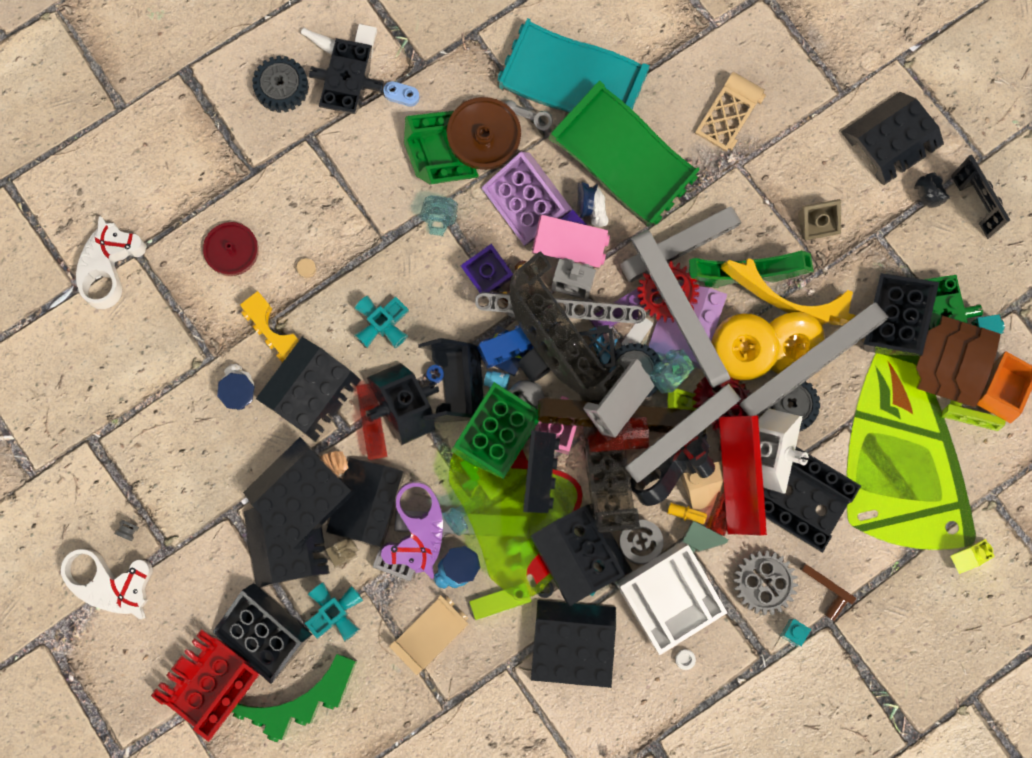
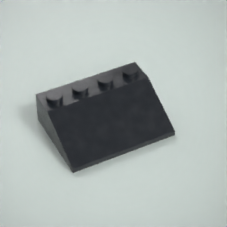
[864,273,939,356]
[523,430,560,513]
[326,458,405,549]
[213,583,313,684]

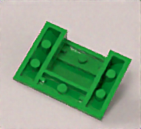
[404,111,479,185]

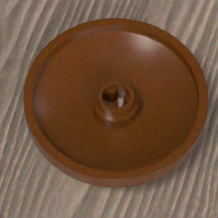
[447,97,521,170]

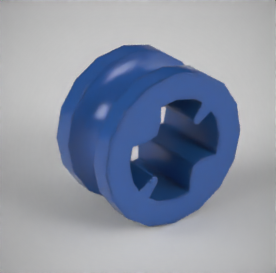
[426,365,444,383]

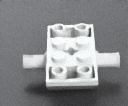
[758,408,809,493]

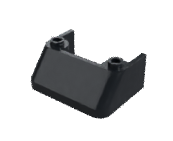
[418,338,484,423]

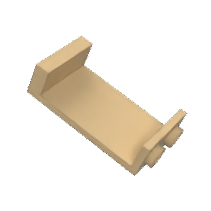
[389,595,469,676]

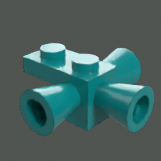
[354,295,409,349]
[305,582,364,642]

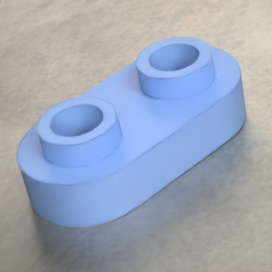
[383,81,420,107]

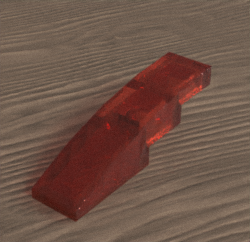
[356,383,388,460]

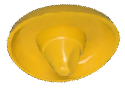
[770,312,825,374]
[711,313,780,380]

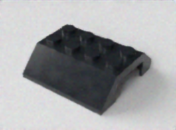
[841,92,944,185]
[256,337,361,442]
[244,508,330,588]

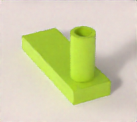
[942,400,1006,431]
[469,583,532,620]

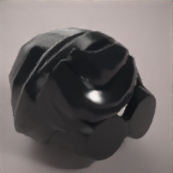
[914,172,950,208]

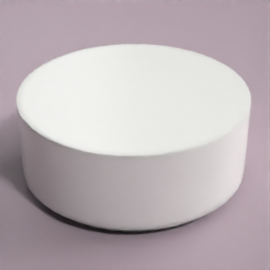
[675,650,696,670]

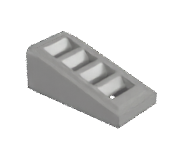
[373,549,415,582]

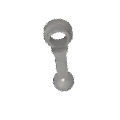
[504,100,553,130]

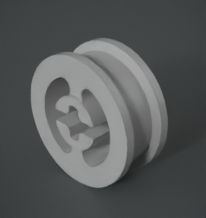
[619,520,663,564]

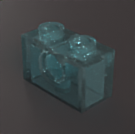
[649,349,695,393]

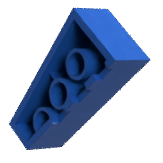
[478,315,558,369]

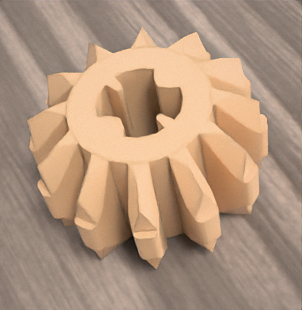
[320,451,348,476]

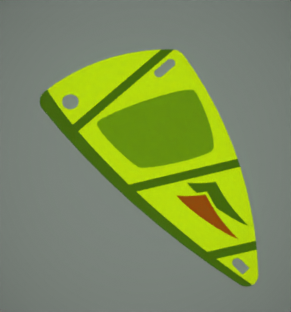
[847,353,976,550]

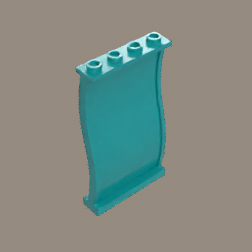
[497,18,650,113]

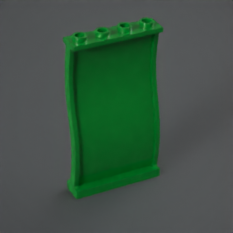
[548,80,700,228]

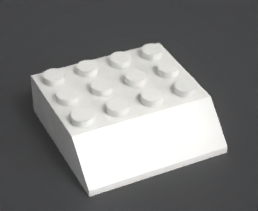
[616,542,727,655]

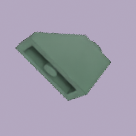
[681,521,729,553]

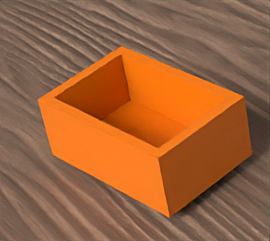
[977,351,1032,424]

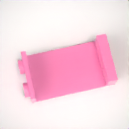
[531,215,610,268]

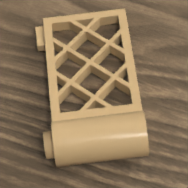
[695,71,766,152]

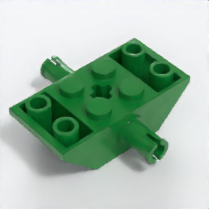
[924,274,983,330]

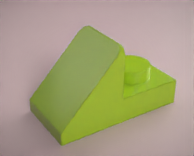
[667,388,697,410]

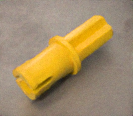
[667,502,707,524]

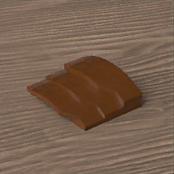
[915,316,1001,407]

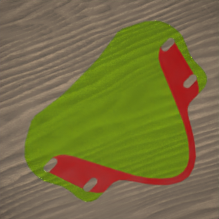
[448,449,583,598]

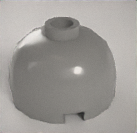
[508,380,545,409]

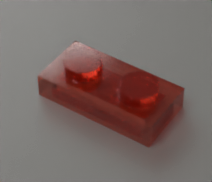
[706,492,727,536]

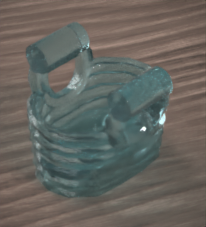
[420,195,458,236]

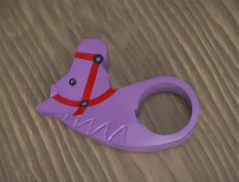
[381,480,443,579]

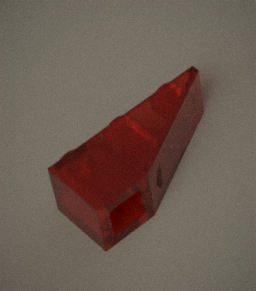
[588,417,649,452]

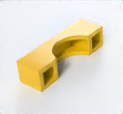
[240,291,299,363]

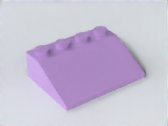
[482,151,573,246]
[649,282,727,369]

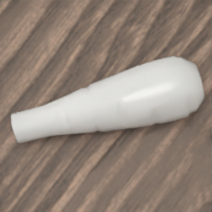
[301,28,335,55]

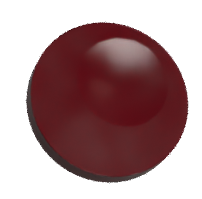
[203,222,259,276]

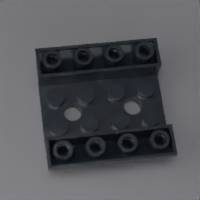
[764,446,861,553]
[530,503,632,607]

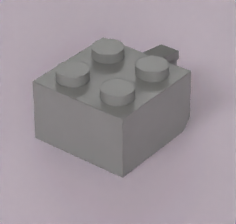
[552,258,596,301]

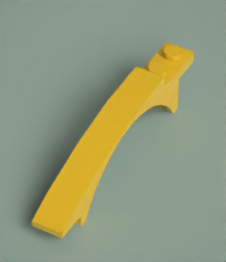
[721,258,857,325]

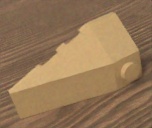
[681,461,725,511]

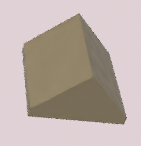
[798,199,841,241]

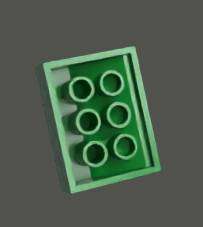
[451,382,539,479]

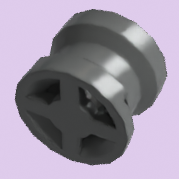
[114,519,139,541]

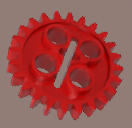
[637,261,699,323]

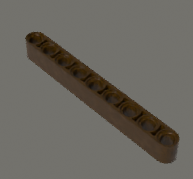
[538,398,706,434]

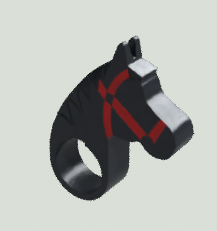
[629,431,715,506]

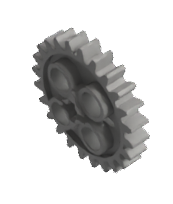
[733,551,798,615]

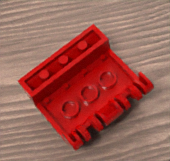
[151,629,260,742]

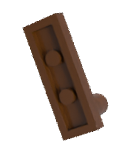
[800,563,857,621]

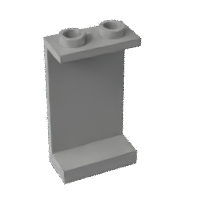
[583,357,654,438]

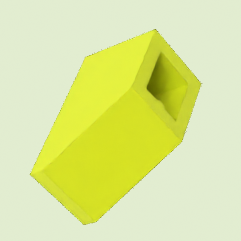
[950,539,995,574]

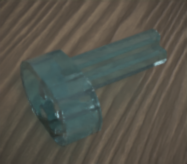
[443,495,483,536]

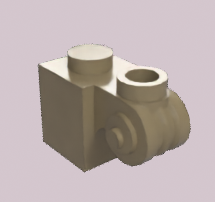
[326,538,359,568]

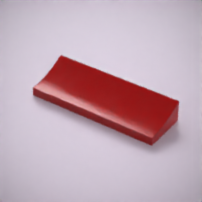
[719,415,767,536]

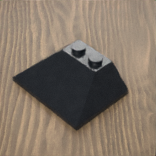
[951,155,1011,239]

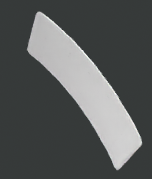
[621,318,653,345]

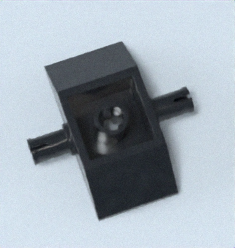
[309,38,384,114]
[365,363,439,446]

